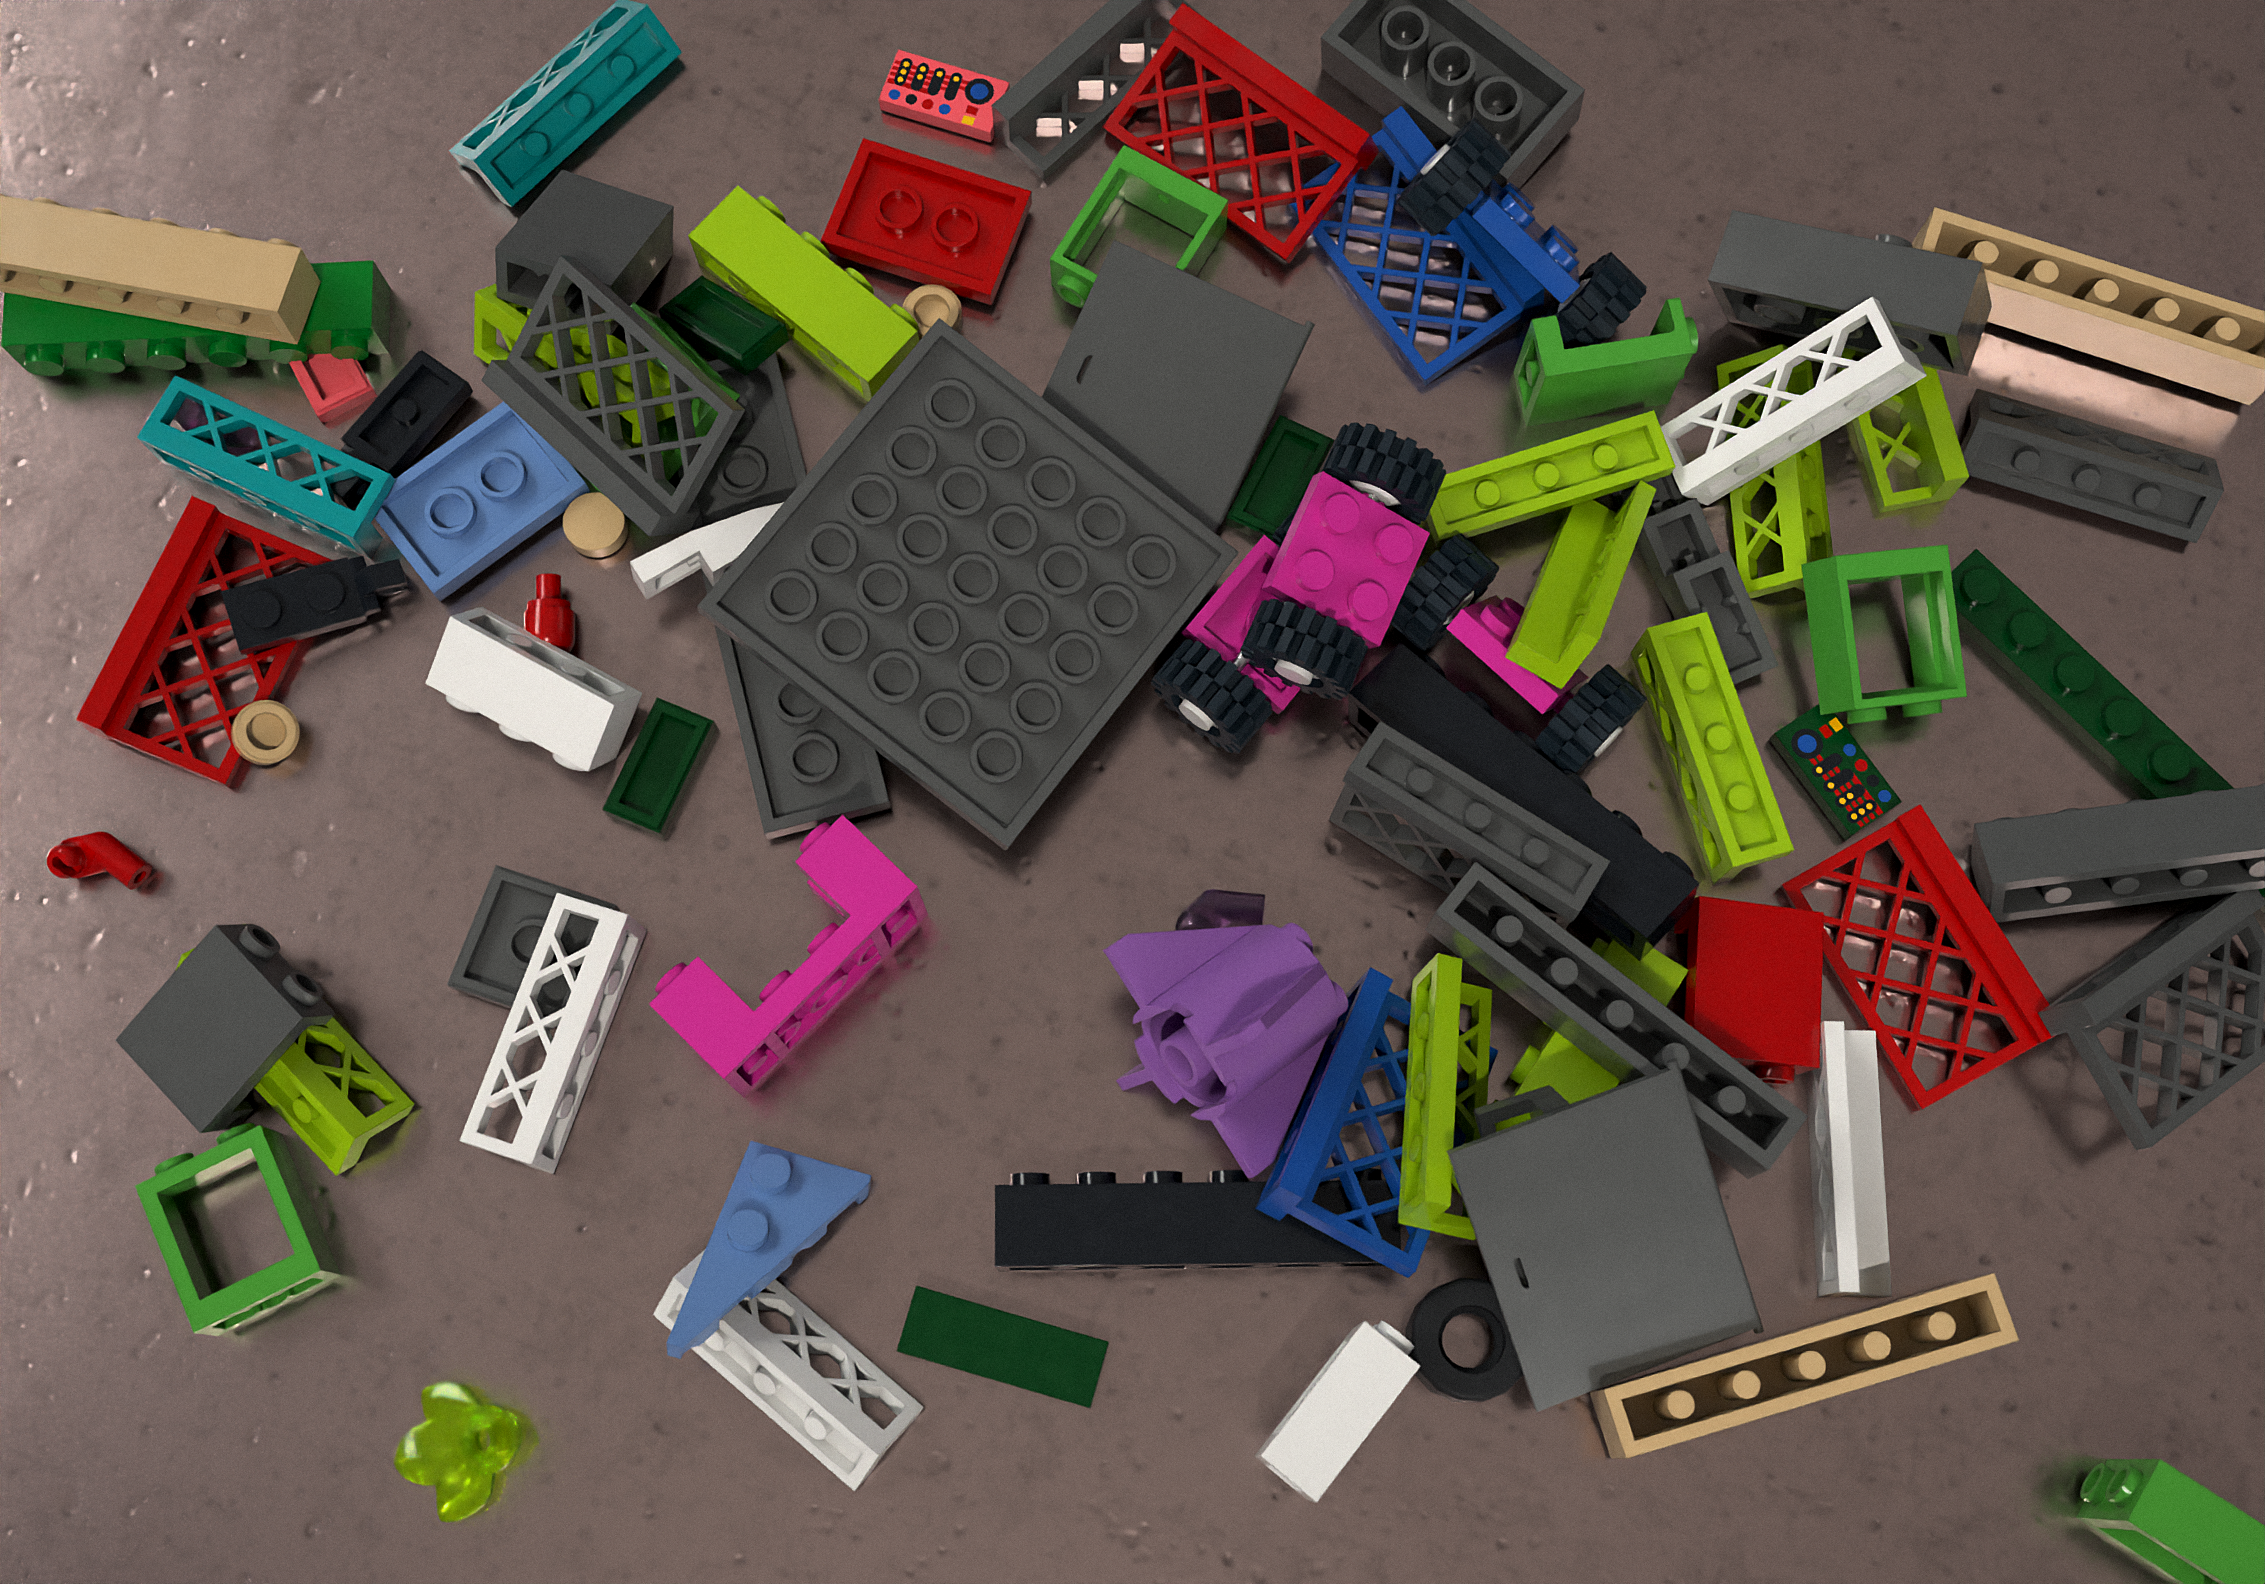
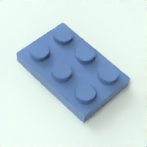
[374,401,591,601]

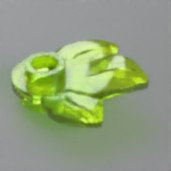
[393,1381,522,1522]

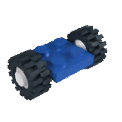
[1397,118,1647,349]

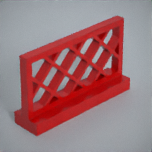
[1103,3,1379,264]
[76,496,334,788]
[1780,804,2054,1110]

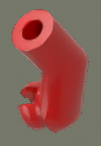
[46,831,152,890]

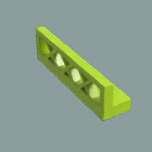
[474,284,675,459]
[1716,344,1833,599]
[1837,348,1969,513]
[1426,410,1676,548]
[1505,480,1657,690]
[1631,612,1794,885]
[176,948,415,1176]
[1398,953,1492,1240]

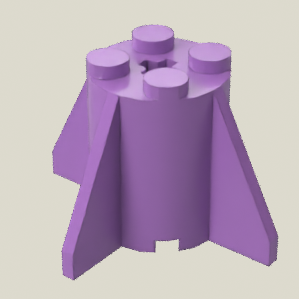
[1103,923,1348,1179]

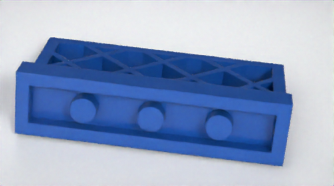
[1287,106,1544,386]
[1256,967,1498,1278]

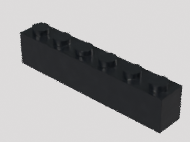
[1348,642,1699,961]
[995,1168,1401,1272]

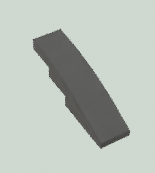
[1612,473,1779,684]

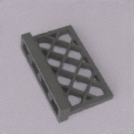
[481,255,745,537]
[1329,721,1610,929]
[2038,889,2265,1150]

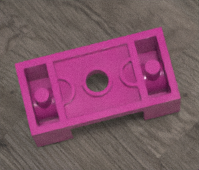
[649,815,928,1098]

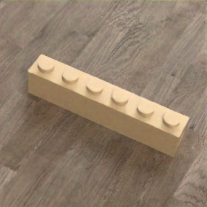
[0,193,320,345]
[1912,207,2265,405]
[1590,1273,2019,1459]

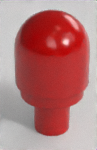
[524,573,575,653]

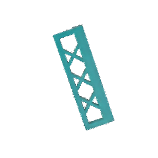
[449,0,682,207]
[137,375,395,559]

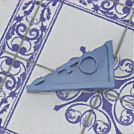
[667,1141,872,1359]

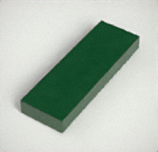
[896,1286,1109,1409]

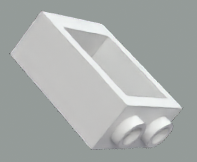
[1255,1321,1420,1502]

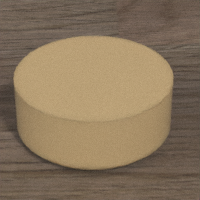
[902,285,963,340]
[563,492,629,558]
[231,700,300,765]

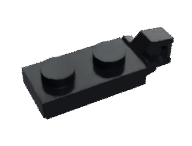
[330,350,473,511]
[221,556,408,655]

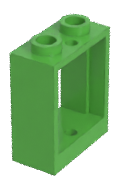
[1050,145,1229,308]
[1801,545,1967,724]
[135,1123,341,1336]
[2076,1459,2265,1584]

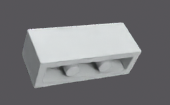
[425,607,642,772]

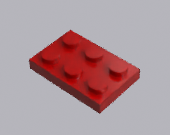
[821,138,1032,305]

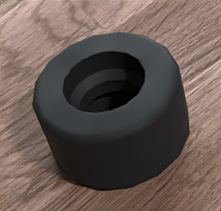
[1406,1278,1523,1403]

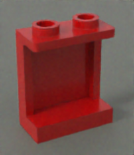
[1674,896,1824,1085]

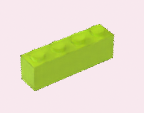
[688,185,920,402]
[1492,937,1689,1132]

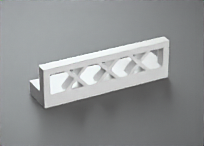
[1661,297,1927,506]
[459,893,647,1174]
[1806,1021,1892,1298]
[653,1250,924,1491]

